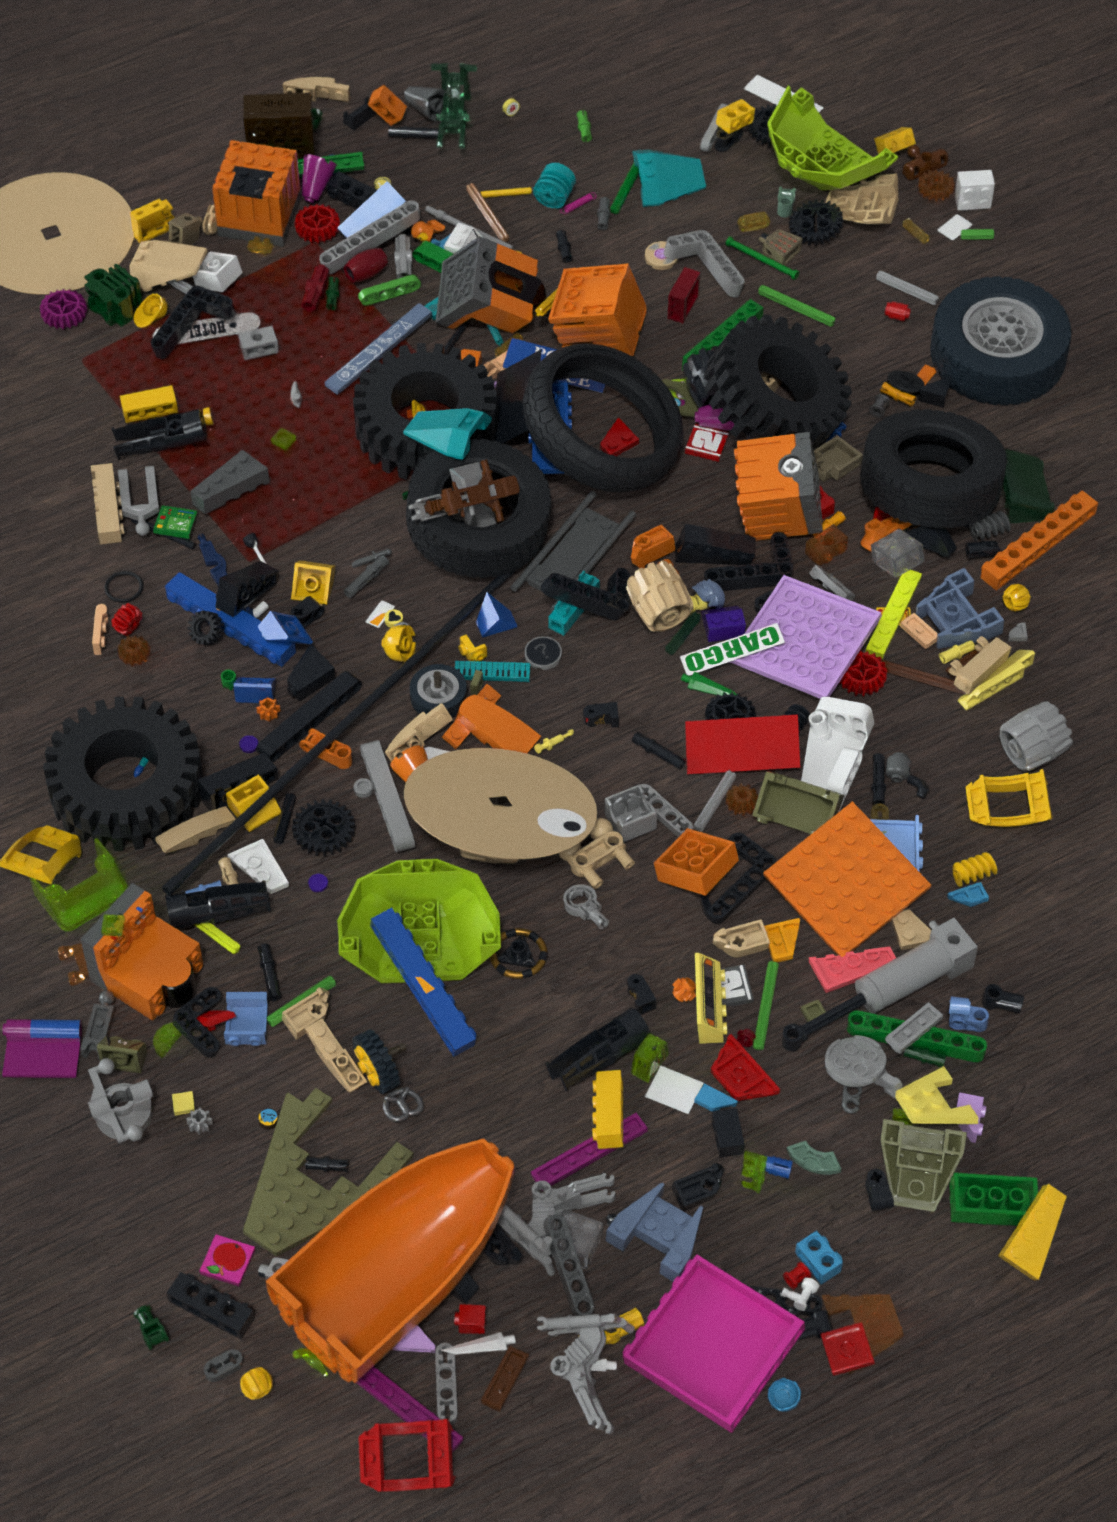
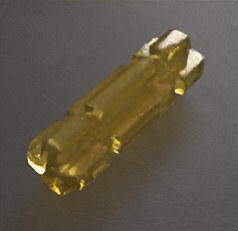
[903,218,930,244]
[495,333,523,357]

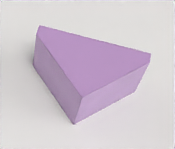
[392,1325,436,1353]

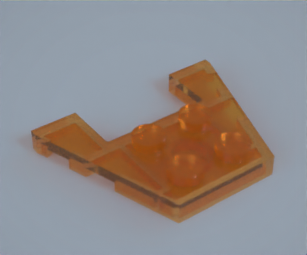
[822,1294,904,1374]

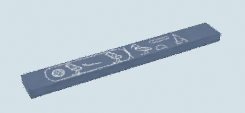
[325,303,432,395]

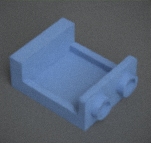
[224,992,268,1046]

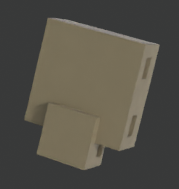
[814,435,863,482]

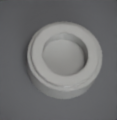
[354,778,373,798]

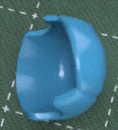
[768,1378,801,1412]

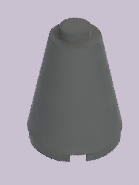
[404,86,450,121]

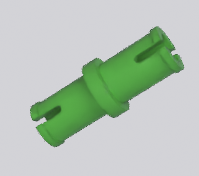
[577,110,592,142]

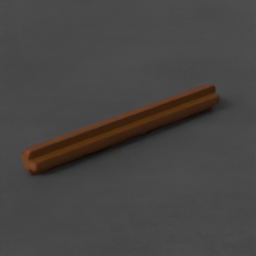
[882,660,966,695]

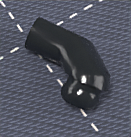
[907,774,930,799]

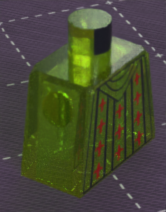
[631,1033,669,1083]

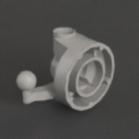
[88,1058,153,1143]

